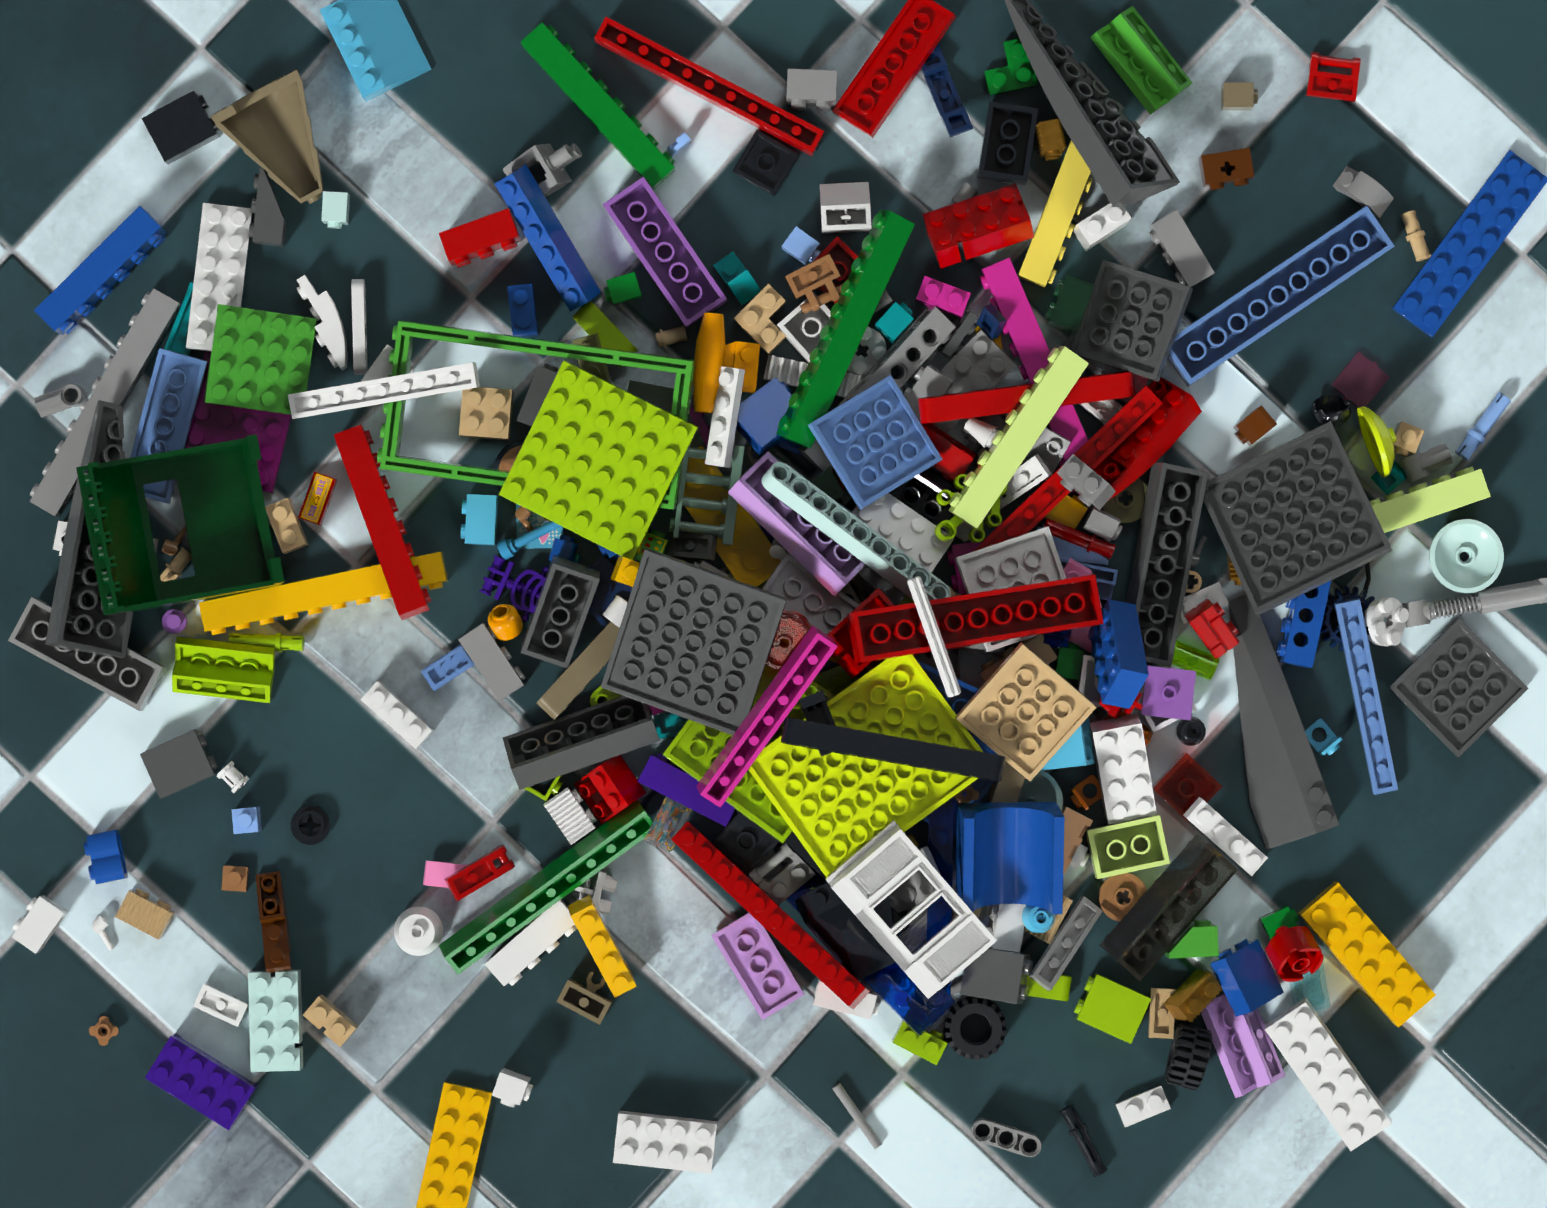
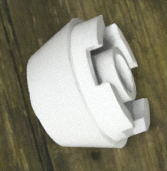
[394,906,443,956]

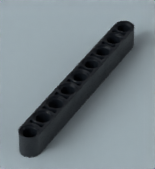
[781,718,1006,782]

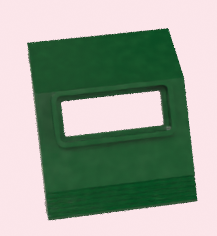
[76,434,284,615]

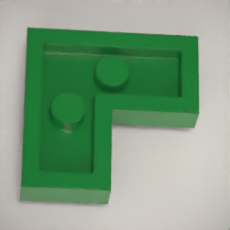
[984,39,1038,96]

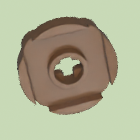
[1098,873,1148,922]

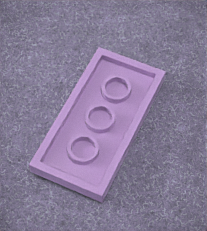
[711,913,805,1020]

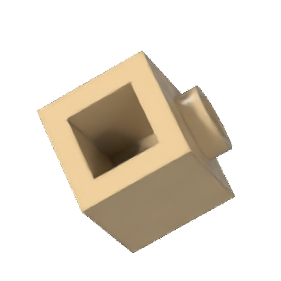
[1393,421,1424,457]

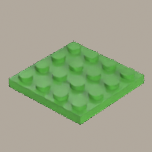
[204,304,316,415]

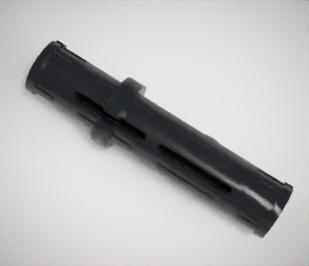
[1059,1104,1108,1177]

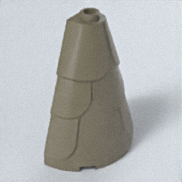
[211,69,324,204]

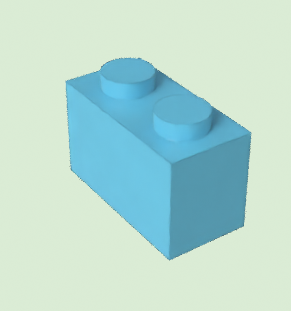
[461,494,498,546]

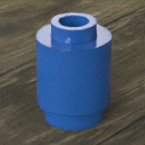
[548,535,578,567]

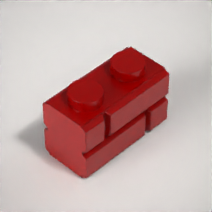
[1184,599,1240,659]

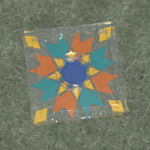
[644,797,692,852]

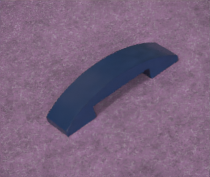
[921,44,973,138]

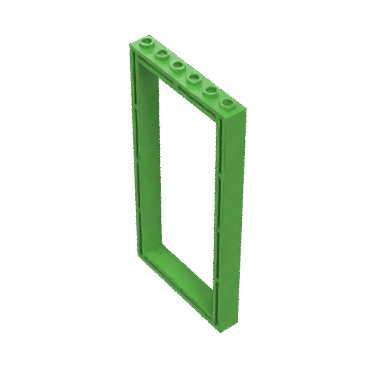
[377,320,695,510]

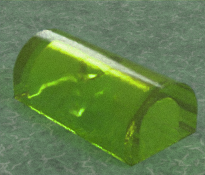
[1172,640,1220,681]

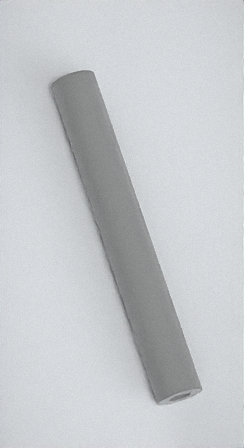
[832,1083,882,1149]

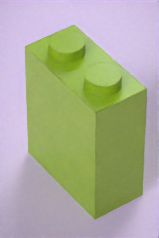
[1074,973,1151,1044]

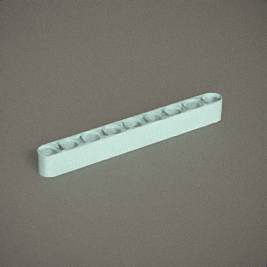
[762,462,951,600]

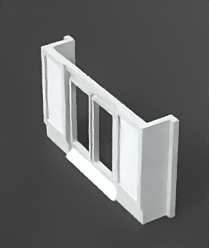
[825,820,997,999]

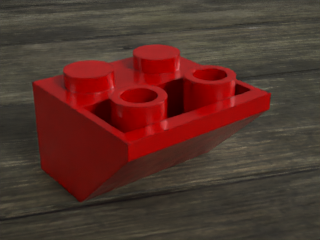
[574,755,646,824]

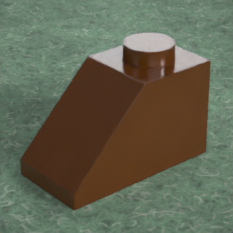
[1233,405,1277,446]

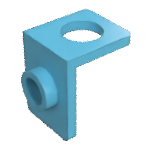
[1305,718,1343,755]

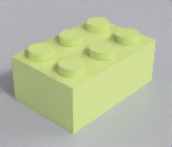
[1085,814,1170,879]

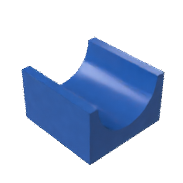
[956,802,1065,914]

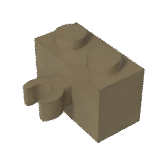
[556,971,613,1025]

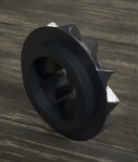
[291,805,331,845]

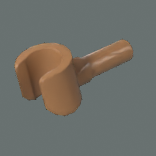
[515,506,534,532]
[162,525,187,555]

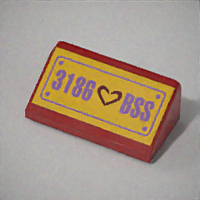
[298,471,338,526]

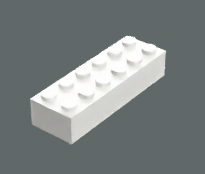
[1265,997,1392,1151]

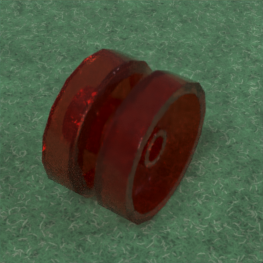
[766,610,812,670]

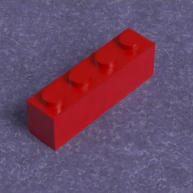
[918,419,977,482]

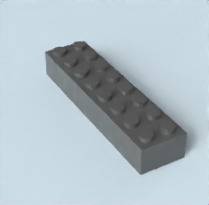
[1125,463,1208,667]

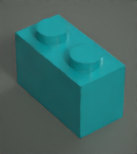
[874,302,914,345]

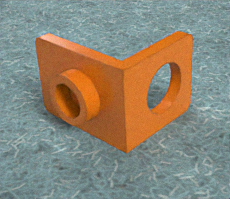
[1070,775,1102,811]

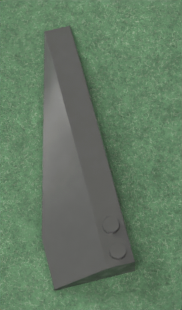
[1005,0,1180,207]
[45,400,133,658]
[1228,595,1339,850]

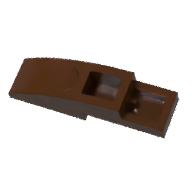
[256,871,292,973]

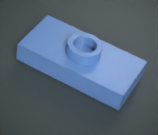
[421,644,475,691]

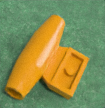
[692,313,760,414]

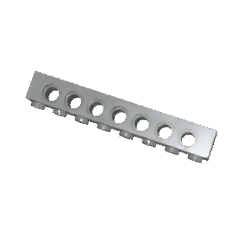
[798,306,956,472]

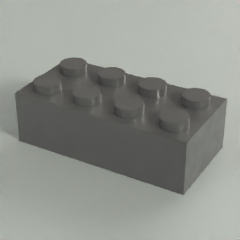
[521,555,601,668]

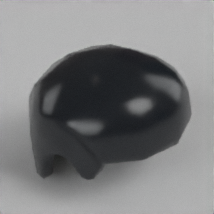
[1312,395,1351,427]

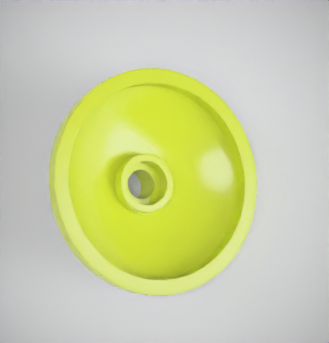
[1357,406,1397,478]

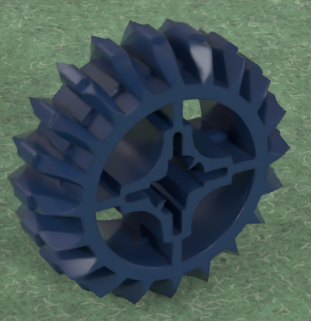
[1320,586,1375,652]

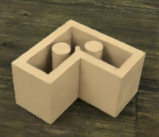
[734,284,786,356]

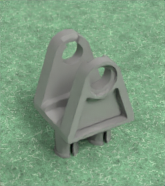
[502,143,582,197]

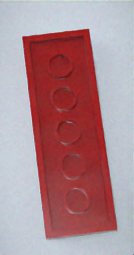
[832,0,956,138]

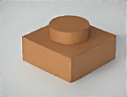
[221,865,249,892]

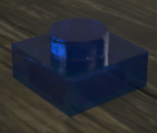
[1043,629,1072,648]

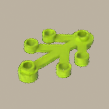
[935,474,1008,543]

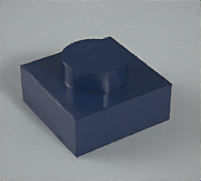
[976,304,1007,340]

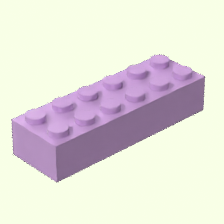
[728,452,866,597]

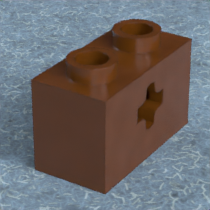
[1199,148,1254,190]

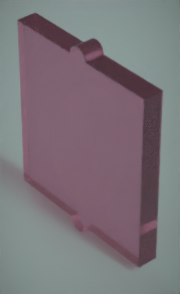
[1331,351,1390,408]

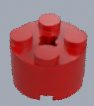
[1265,926,1324,982]

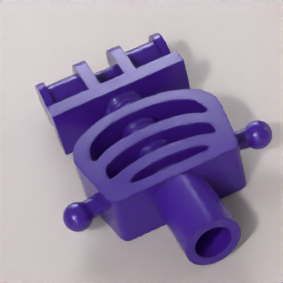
[479,555,549,622]

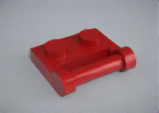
[1306,52,1361,102]

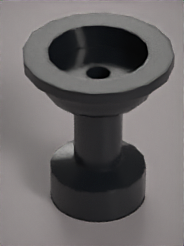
[1176,717,1206,746]

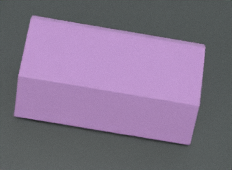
[1201,993,1285,1098]

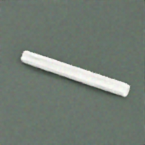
[907,577,961,697]

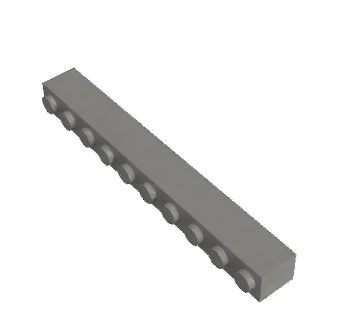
[30,288,181,517]

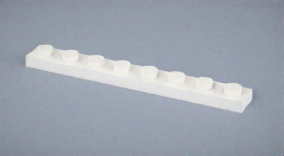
[288,362,480,419]

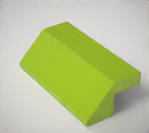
[172,637,275,703]

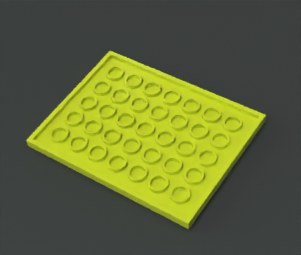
[748,655,983,878]

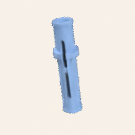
[1455,392,1511,461]

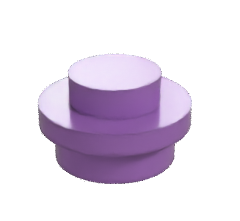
[162,609,187,634]

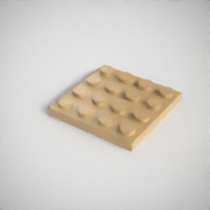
[955,642,1097,781]

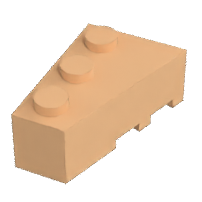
[1062,806,1093,875]

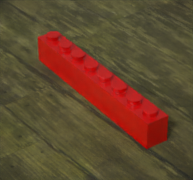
[333,424,431,620]

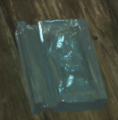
[1289,963,1331,1010]

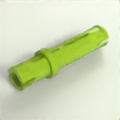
[229,633,305,652]

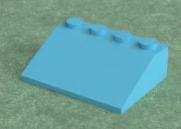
[320,0,432,102]

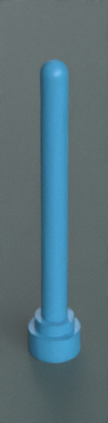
[497,521,561,560]

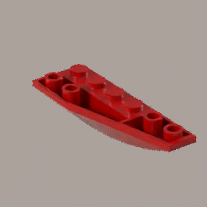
[1093,377,1202,500]

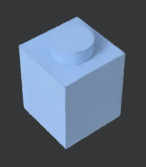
[782,226,821,266]
[231,806,262,834]

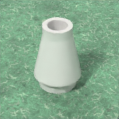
[964,418,998,448]

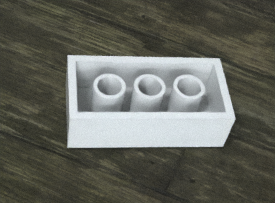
[852,493,954,573]
[1090,714,1157,825]
[613,1110,717,1174]

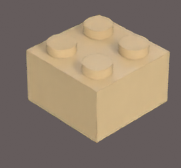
[459,387,514,441]

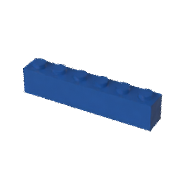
[494,164,601,311]

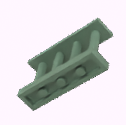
[669,443,745,545]

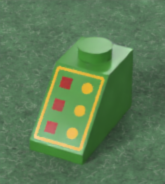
[634,529,669,562]

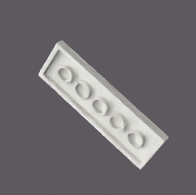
[186,203,252,352]

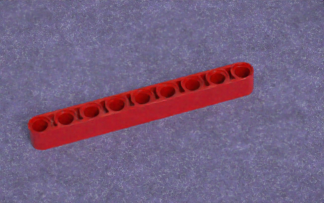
[918,371,1136,424]

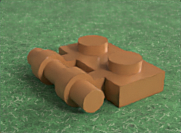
[785,254,844,314]

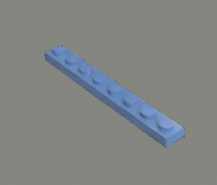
[1334,598,1398,795]

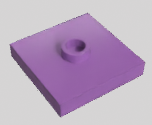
[1141,666,1196,720]

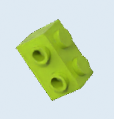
[892,1018,948,1065]

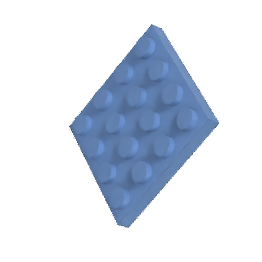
[808,375,943,510]

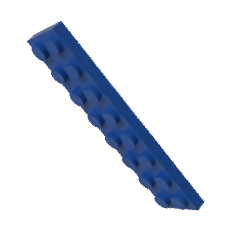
[1392,150,1547,338]

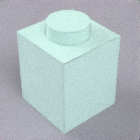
[321,191,350,229]

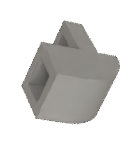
[1333,166,1394,218]

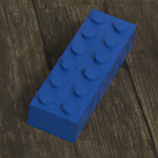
[34,206,167,335]

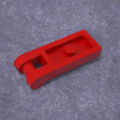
[444,844,515,901]

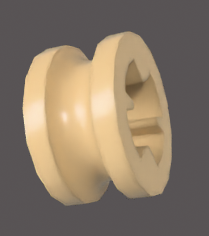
[1186,571,1202,593]

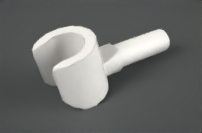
[92,915,114,951]

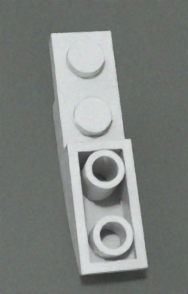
[296,275,348,370]

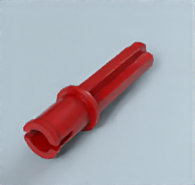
[1043,519,1116,559]

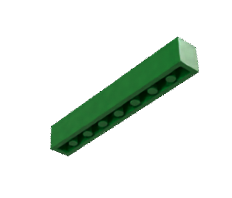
[520,23,675,190]

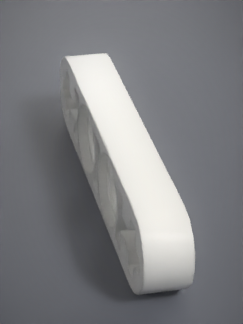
[351,279,368,375]

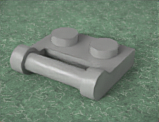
[749,842,816,905]

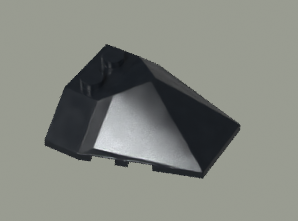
[795,882,896,980]

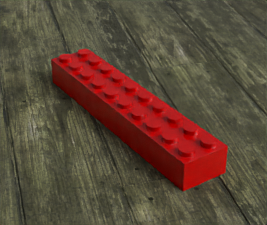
[847,574,1104,664]

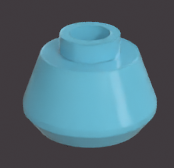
[1022,905,1056,933]

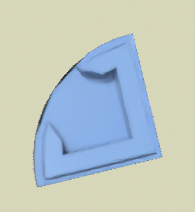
[667,132,691,157]

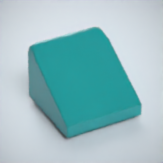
[1370,460,1407,495]

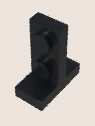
[798,690,836,757]

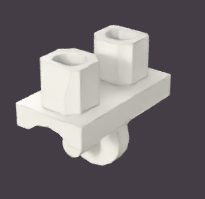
[575,870,617,914]

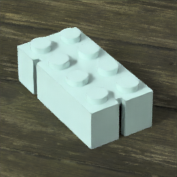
[248,969,303,1072]

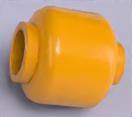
[488,604,523,641]

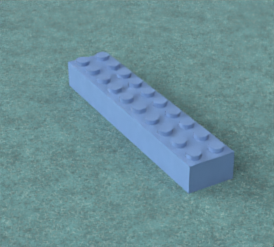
[1168,206,1395,387]

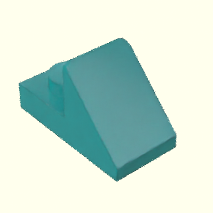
[713,251,761,306]

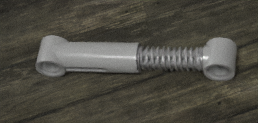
[1402,578,1547,628]

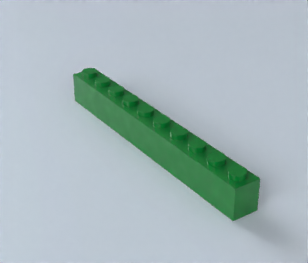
[776,209,915,449]
[438,800,658,975]

